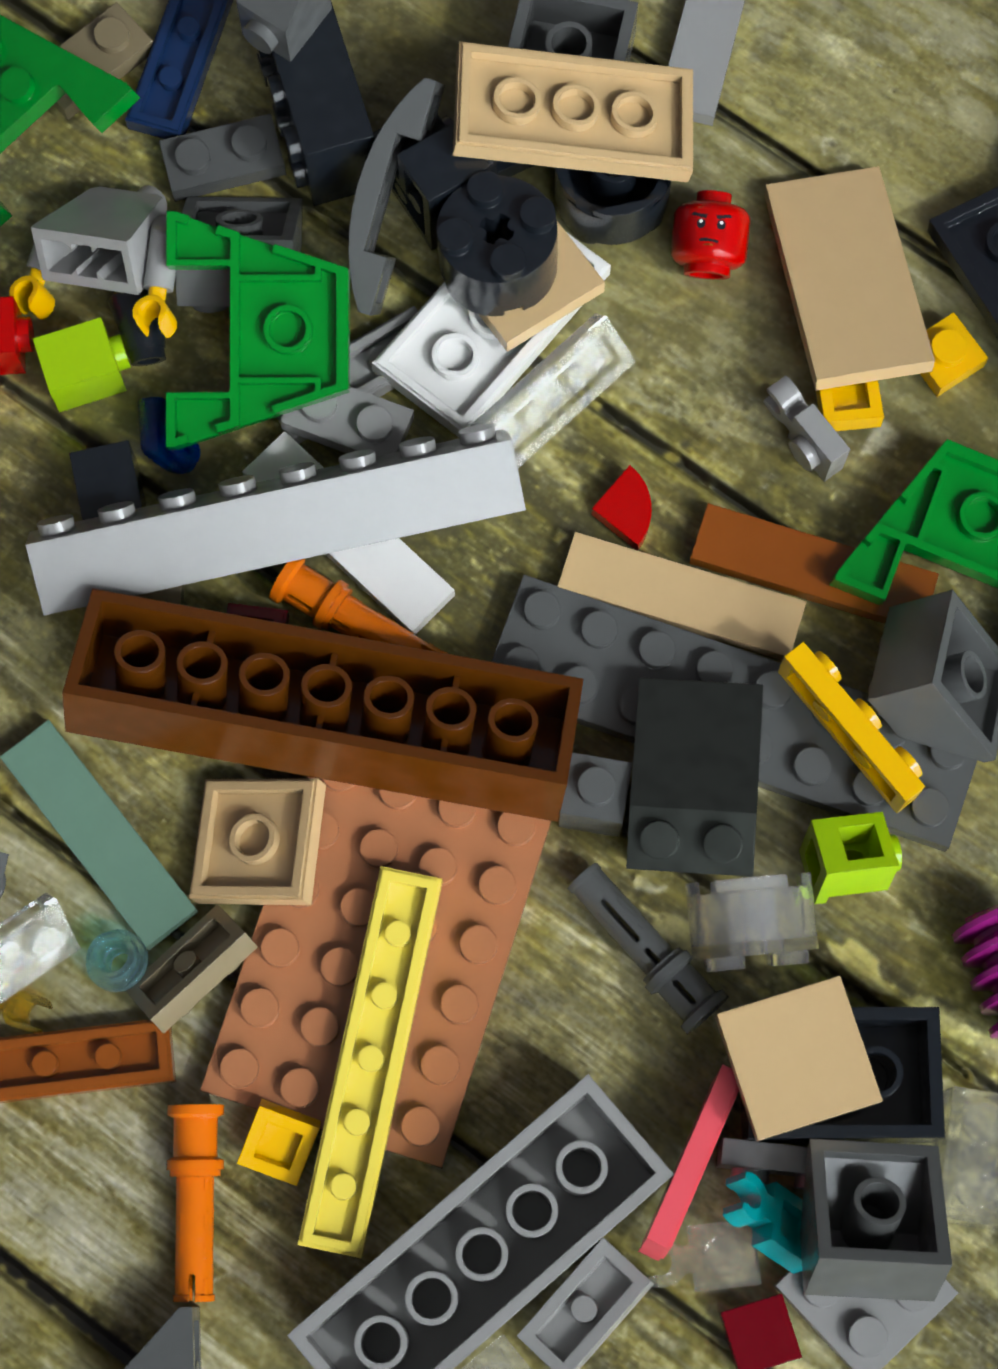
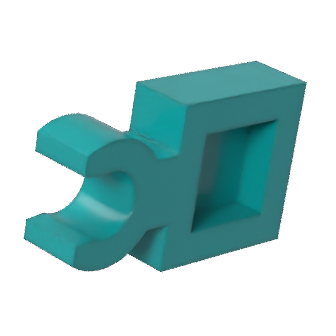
[722,1171,803,1274]

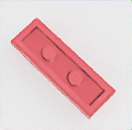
[638,1064,739,1261]

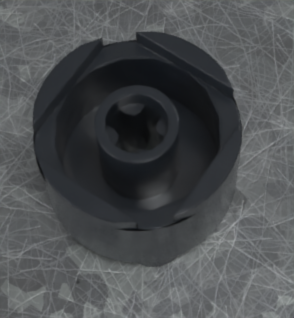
[554,167,672,245]
[436,171,558,316]

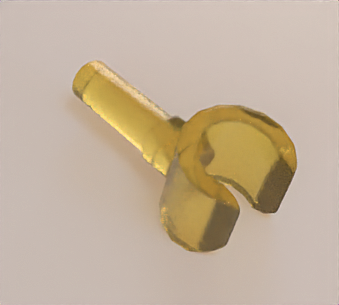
[0,990,53,1033]

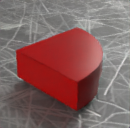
[591,465,652,551]

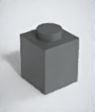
[559,753,632,837]

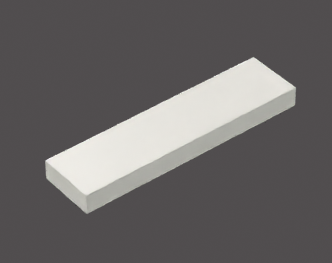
[242,431,455,635]

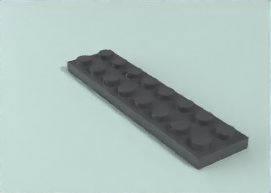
[491,575,977,852]

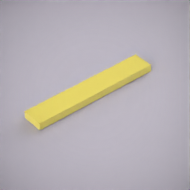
[298,866,443,1259]

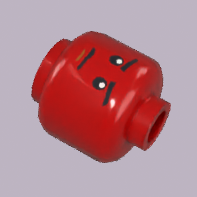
[671,190,750,280]

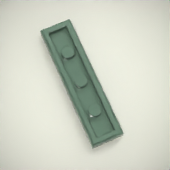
[0,720,198,951]

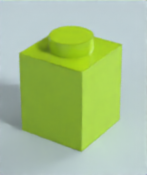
[32,317,131,413]

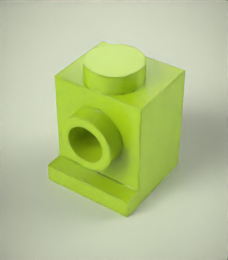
[799,812,902,905]

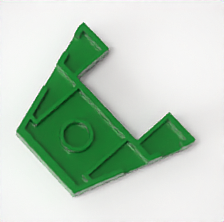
[0,15,140,227]
[166,211,350,450]
[829,439,998,606]

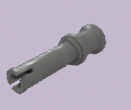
[568,863,729,1035]

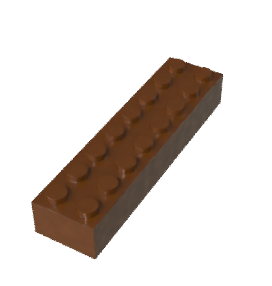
[62,588,584,822]

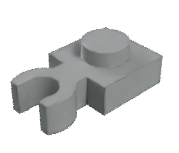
[763,375,850,482]

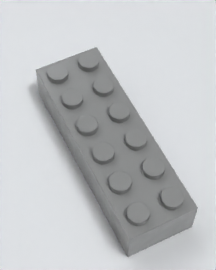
[287,1074,674,1369]

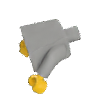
[9,185,177,338]

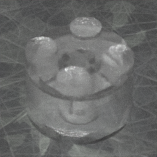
[685,872,819,972]

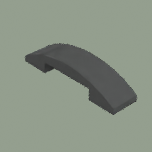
[348,78,445,316]

